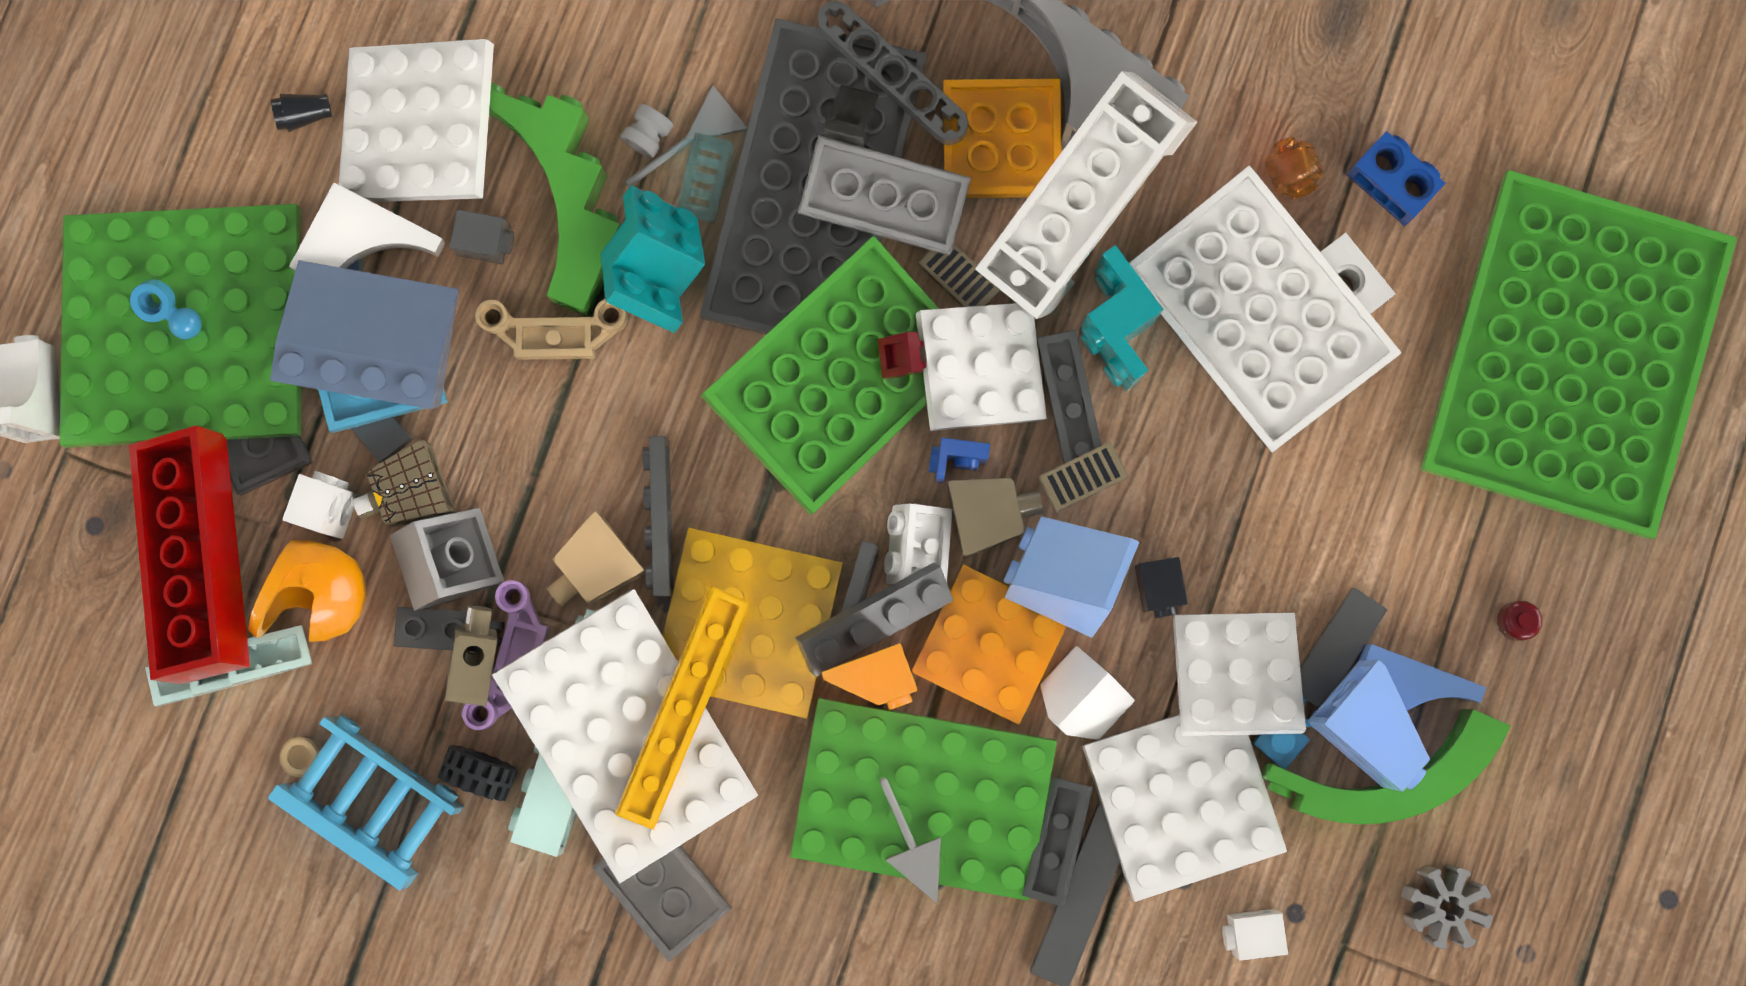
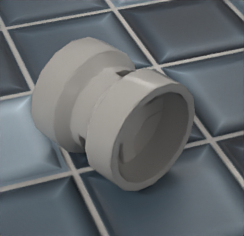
[620,104,674,159]

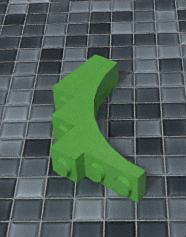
[489,83,621,317]

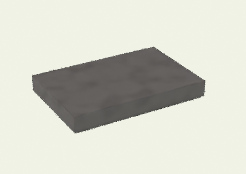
[592,845,732,962]

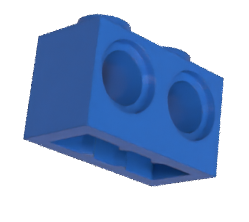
[1346,131,1446,226]

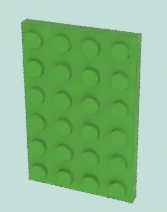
[700,236,939,515]
[790,697,1057,901]

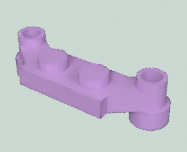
[462,580,550,730]

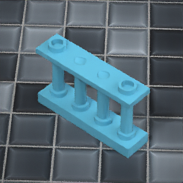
[267,715,464,891]

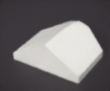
[1040,646,1135,740]

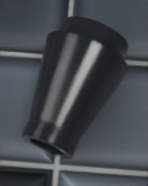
[271,94,332,132]

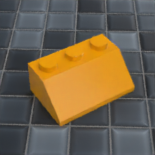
[821,643,918,710]

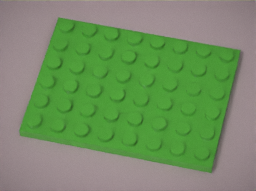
[1420,170,1737,540]

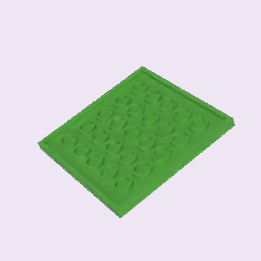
[60,204,302,448]

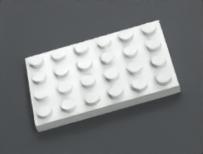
[1129,165,1402,452]
[492,589,758,884]

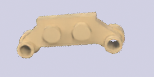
[475,299,628,360]

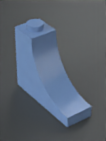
[1354,644,1487,711]

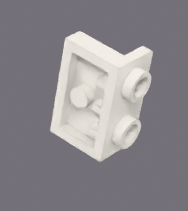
[884,503,953,584]

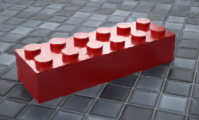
[129,425,250,684]

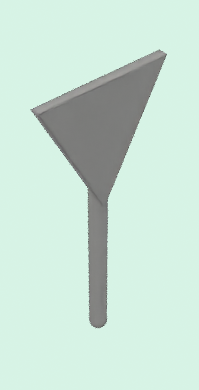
[625,85,748,187]

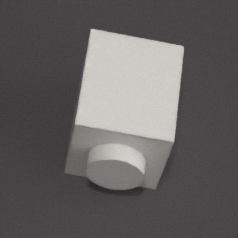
[1222,909,1288,961]

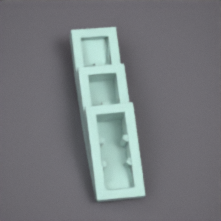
[145,625,312,707]

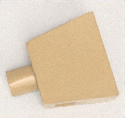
[546,511,646,606]

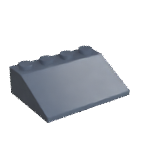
[270,260,459,409]

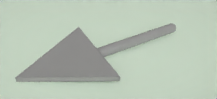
[880,777,941,903]

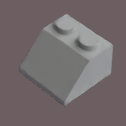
[390,508,504,611]

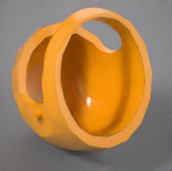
[248,540,366,642]

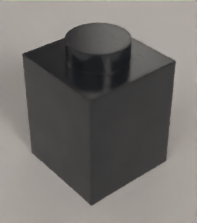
[1135,557,1188,618]

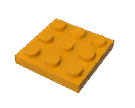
[943,79,1062,198]
[911,564,1066,725]

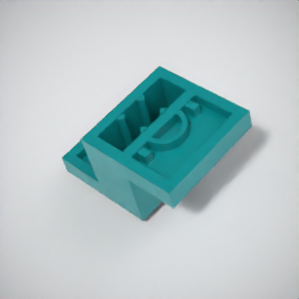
[600,185,705,333]
[1080,245,1164,391]

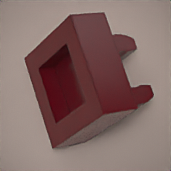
[878,332,926,379]

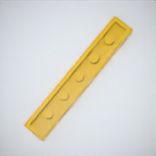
[615,586,750,830]

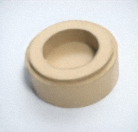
[280,737,322,777]

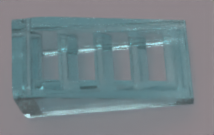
[677,133,734,223]

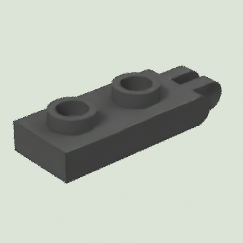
[393,607,505,652]

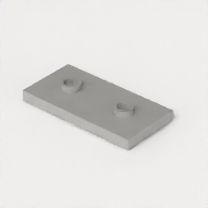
[798,135,971,255]

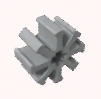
[1401,864,1493,950]

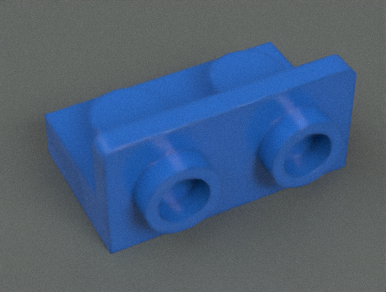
[929,438,990,483]

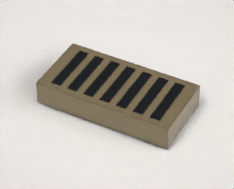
[918,243,1001,307]
[1038,441,1129,513]

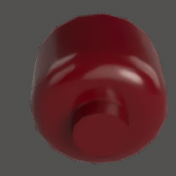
[1497,601,1543,641]

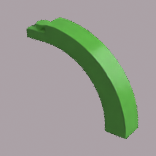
[1261,709,1511,824]

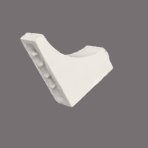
[289,183,445,271]
[0,335,60,443]

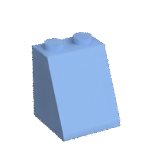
[1003,516,1139,638]
[1307,660,1430,792]

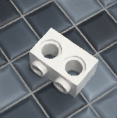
[282,471,359,539]

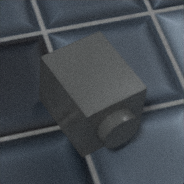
[449,209,514,264]

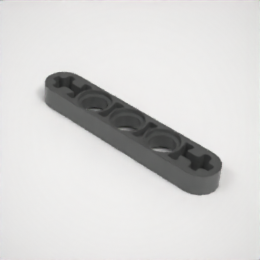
[818,1,968,145]

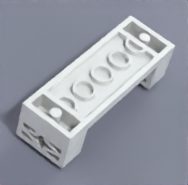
[975,71,1197,319]

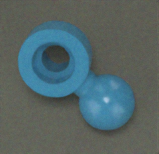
[130,279,202,339]

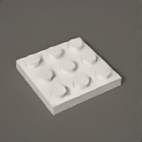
[916,303,1047,431]
[1173,613,1306,736]

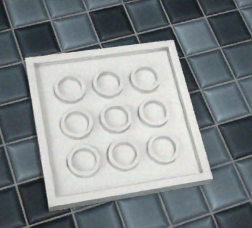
[339,39,494,202]
[1082,714,1287,902]

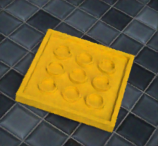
[663,528,843,718]

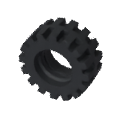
[437,745,518,801]

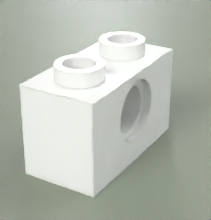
[1320,232,1396,314]

